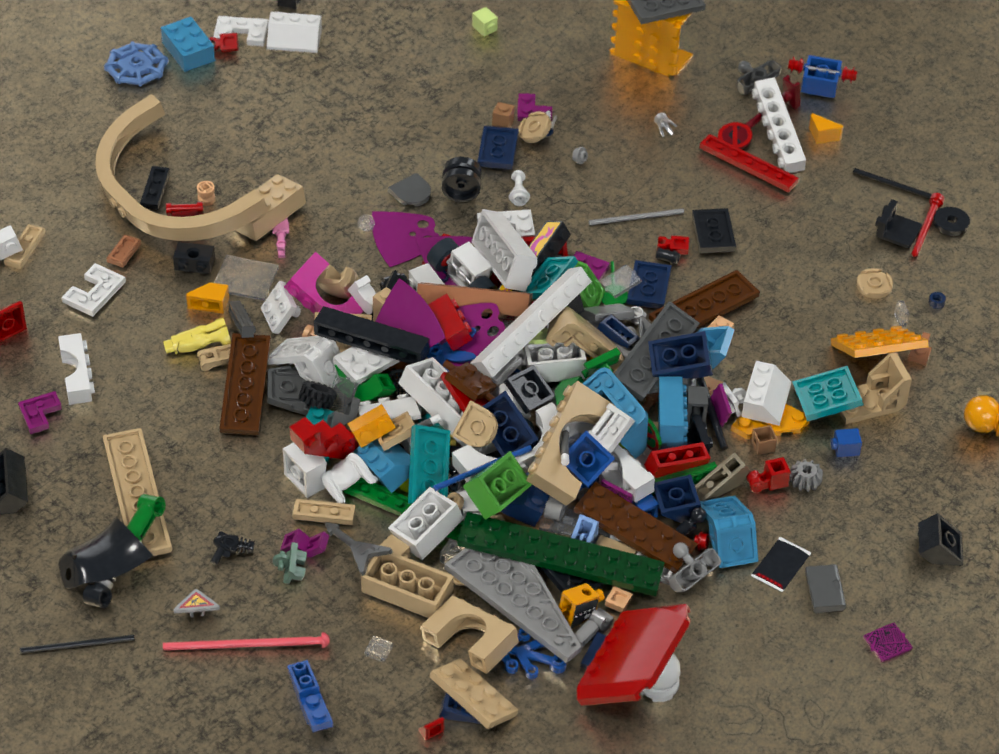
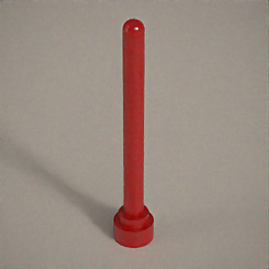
[911,193,945,257]

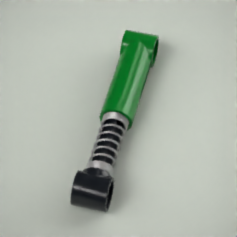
[83,494,166,608]

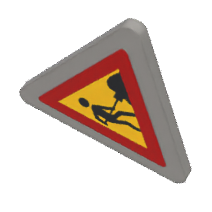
[173,589,220,617]

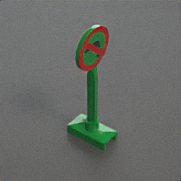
[581,347,662,451]

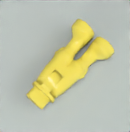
[163,317,231,354]

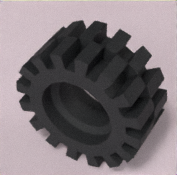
[298,381,336,409]

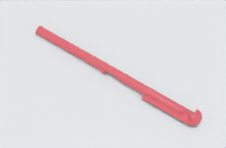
[163,632,330,651]

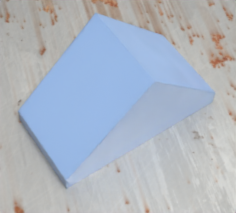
[571,514,599,544]

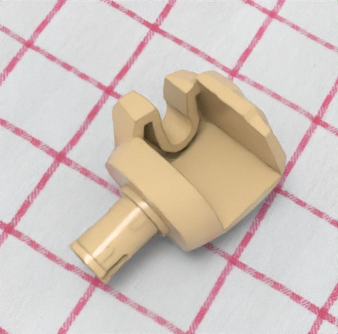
[316,265,360,299]

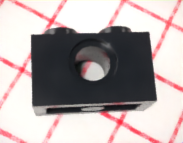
[173,242,215,274]

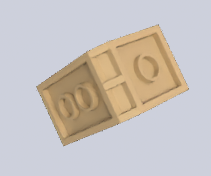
[839,352,912,424]

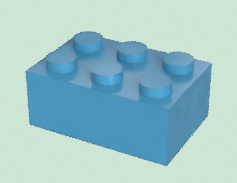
[161,17,215,72]

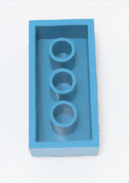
[658,376,688,450]

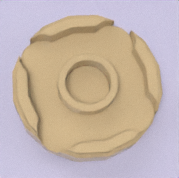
[518,111,552,143]
[856,268,893,299]

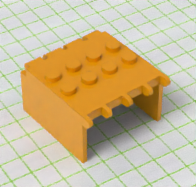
[610,0,693,76]

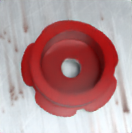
[694,532,709,552]

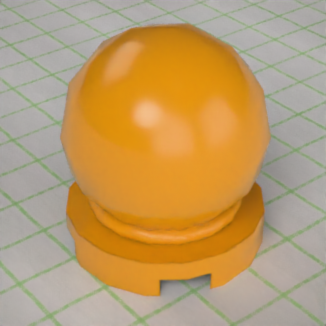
[964,395,999,437]

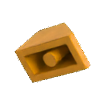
[186,282,229,314]

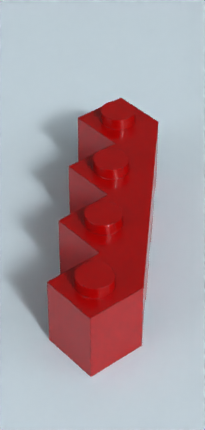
[289,417,359,459]

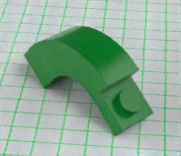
[334,364,396,401]

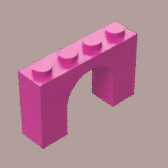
[284,251,363,315]

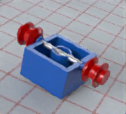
[788,55,858,98]

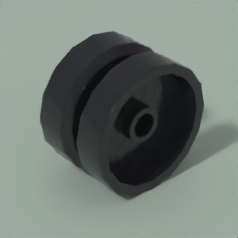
[441,156,482,203]

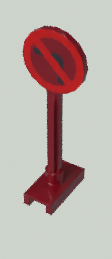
[718,75,800,149]

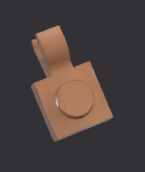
[908,332,932,366]

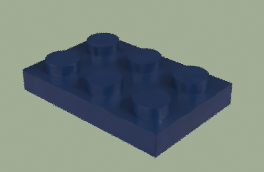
[477,126,519,170]
[627,260,672,309]

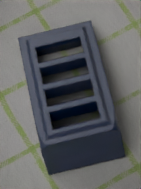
[597,314,640,349]
[439,693,481,724]

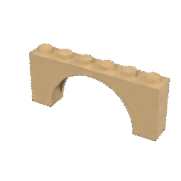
[526,381,616,505]

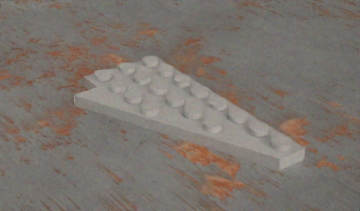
[444,548,582,663]

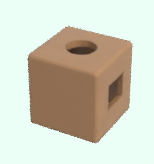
[751,425,777,455]

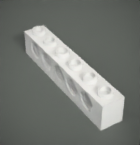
[752,77,806,173]

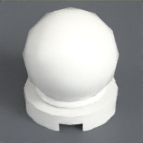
[640,654,681,702]

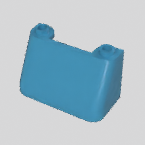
[582,368,648,459]

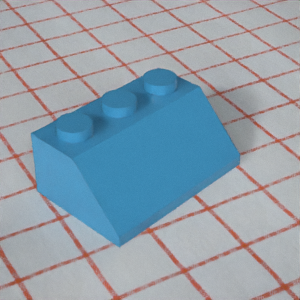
[353,439,410,493]

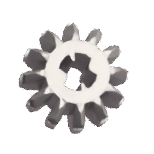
[790,459,823,492]

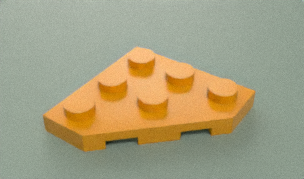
[730,404,810,439]

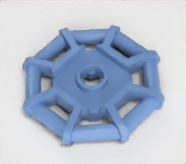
[104,41,169,87]

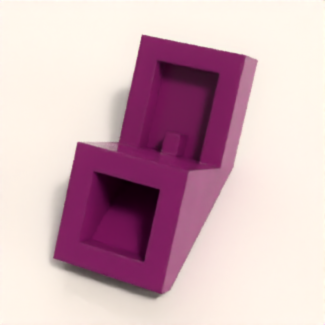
[280,528,329,558]

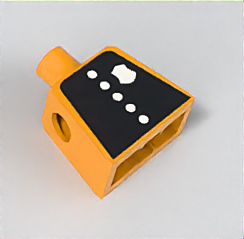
[559,583,605,629]

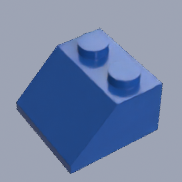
[566,431,615,488]

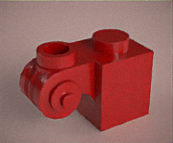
[746,457,791,493]

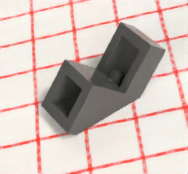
[326,397,360,428]

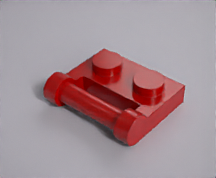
[166,201,204,217]

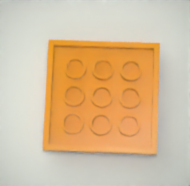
[831,326,929,358]

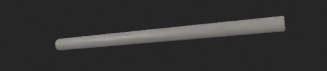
[589,208,684,226]

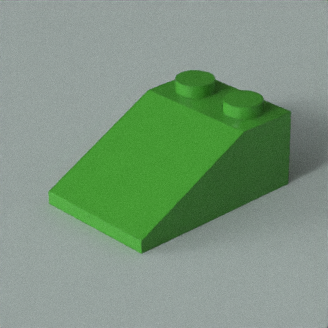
[463,451,533,520]

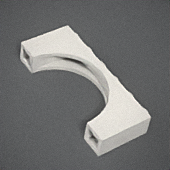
[452,402,579,482]

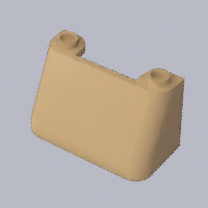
[546,306,625,373]

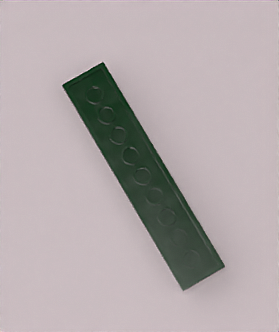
[457,512,665,597]

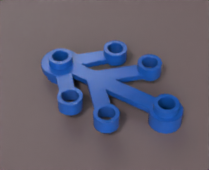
[502,628,567,679]

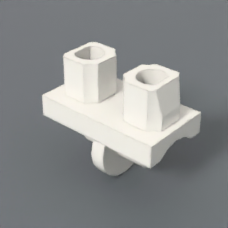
[723,382,746,417]

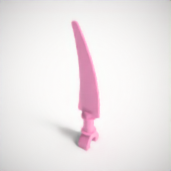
[272,217,289,258]

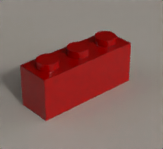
[428,293,473,351]
[644,442,711,478]

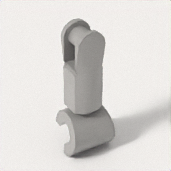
[575,607,614,649]

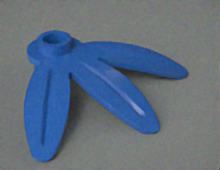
[427,328,477,372]

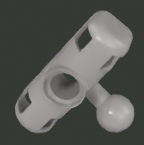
[669,542,721,593]

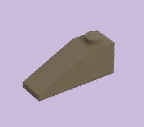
[695,452,751,501]

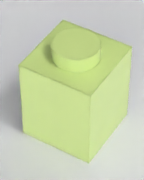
[472,7,498,36]

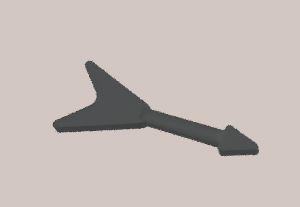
[325,522,393,576]

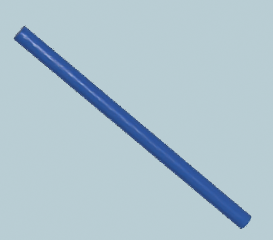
[433,445,532,491]

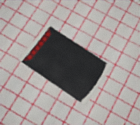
[751,537,811,592]

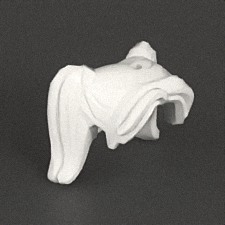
[322,453,378,504]

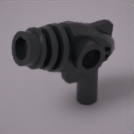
[210,531,255,565]

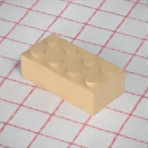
[235,174,306,241]
[361,553,454,618]

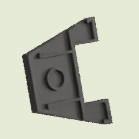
[267,365,311,415]

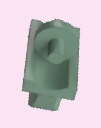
[273,542,307,584]

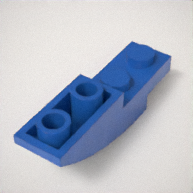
[287,660,333,732]

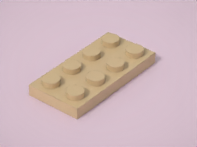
[429,659,519,729]

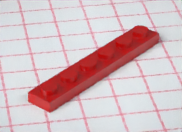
[700,134,799,193]

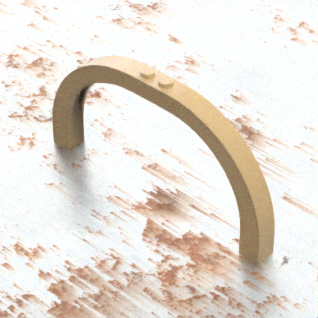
[95,94,268,241]

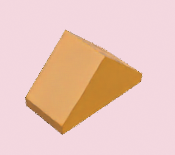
[809,113,844,144]

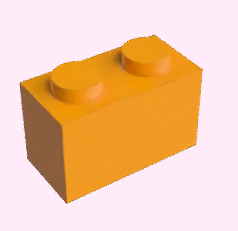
[347,404,396,448]

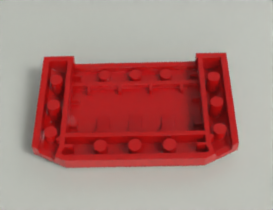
[577,604,691,706]

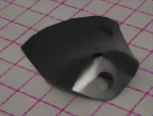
[58,516,153,588]

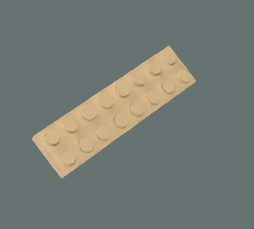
[102,428,172,556]

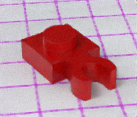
[209,33,238,53]
[657,235,689,255]

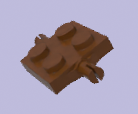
[442,360,497,401]

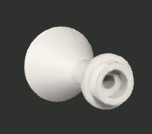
[509,170,530,206]

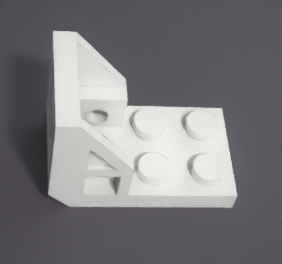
[268,336,342,389]

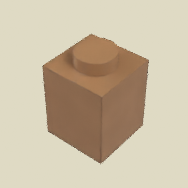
[492,102,515,128]

